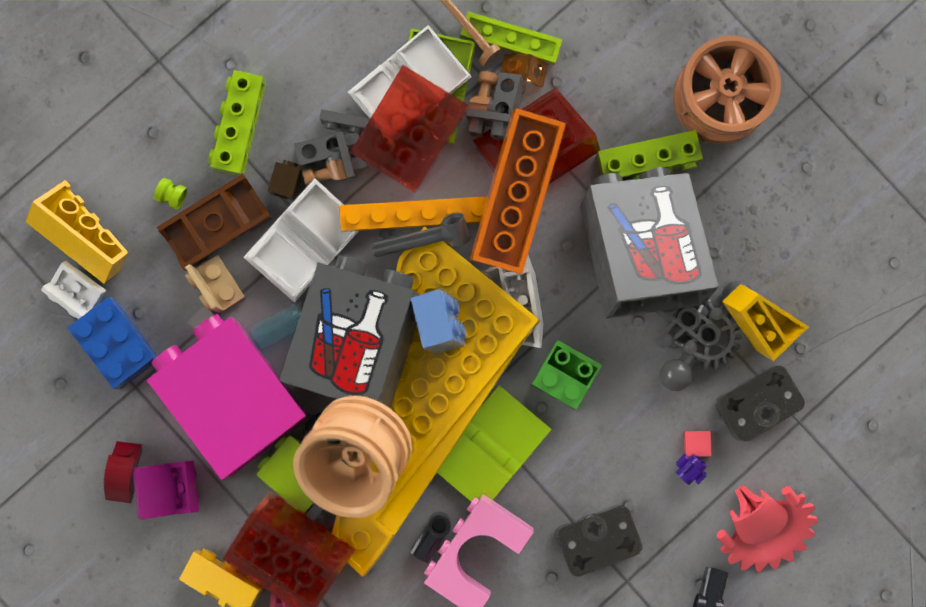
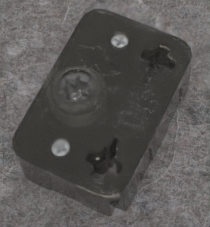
[715,365,805,441]
[555,504,642,577]

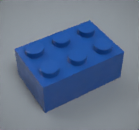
[67,296,158,390]

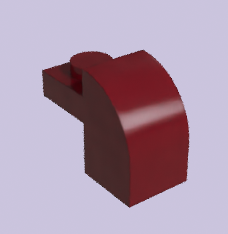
[104,441,143,504]

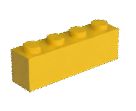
[26,180,128,284]

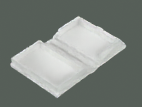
[348,25,471,144]
[243,178,359,302]

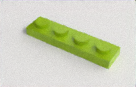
[460,11,563,65]

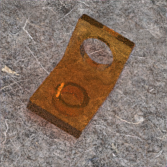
[501,54,548,87]

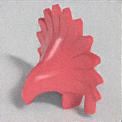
[716,485,818,573]

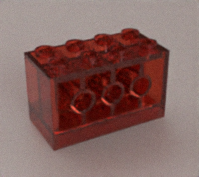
[222,492,355,607]

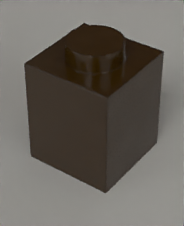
[268,160,303,201]

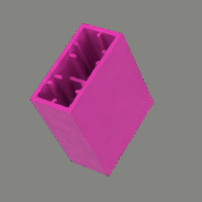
[147,314,310,480]

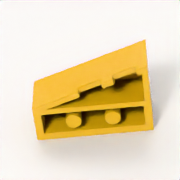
[722,284,809,362]
[179,548,265,607]

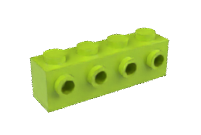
[208,70,266,177]
[596,130,703,181]

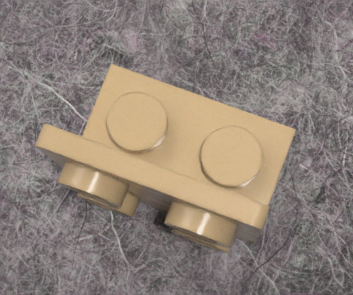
[185,255,246,314]

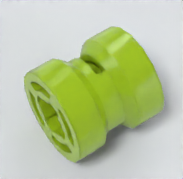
[153,177,188,210]

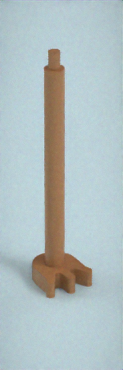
[440,0,501,67]

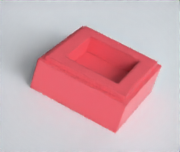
[684,431,711,457]

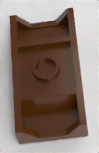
[157,174,272,272]

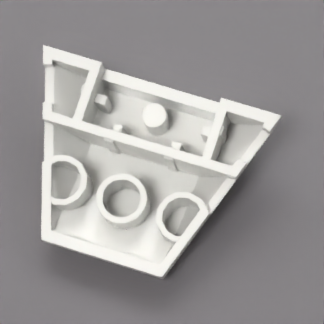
[481,256,543,348]

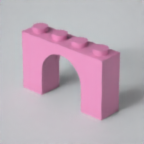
[424,494,534,607]

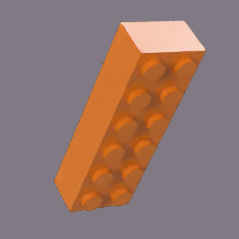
[469,108,566,274]

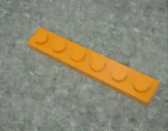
[339,196,488,232]

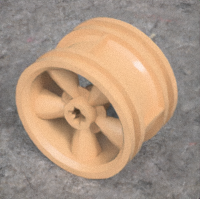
[293,396,412,518]

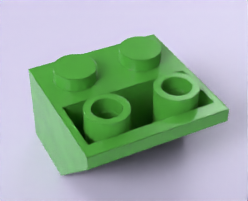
[531,340,602,410]

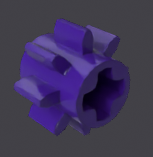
[676,453,707,485]

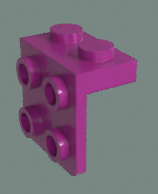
[133,460,199,519]

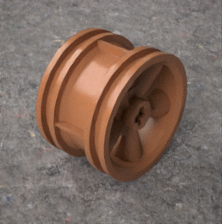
[673,36,781,145]

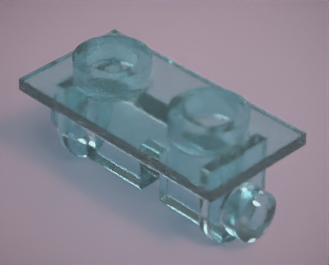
[250,304,300,350]

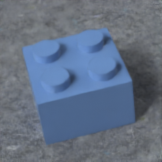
[411,289,467,354]

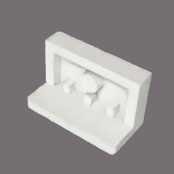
[41,260,106,319]

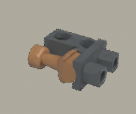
[465,71,526,141]
[294,131,369,187]

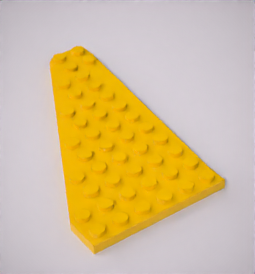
[332,226,541,576]

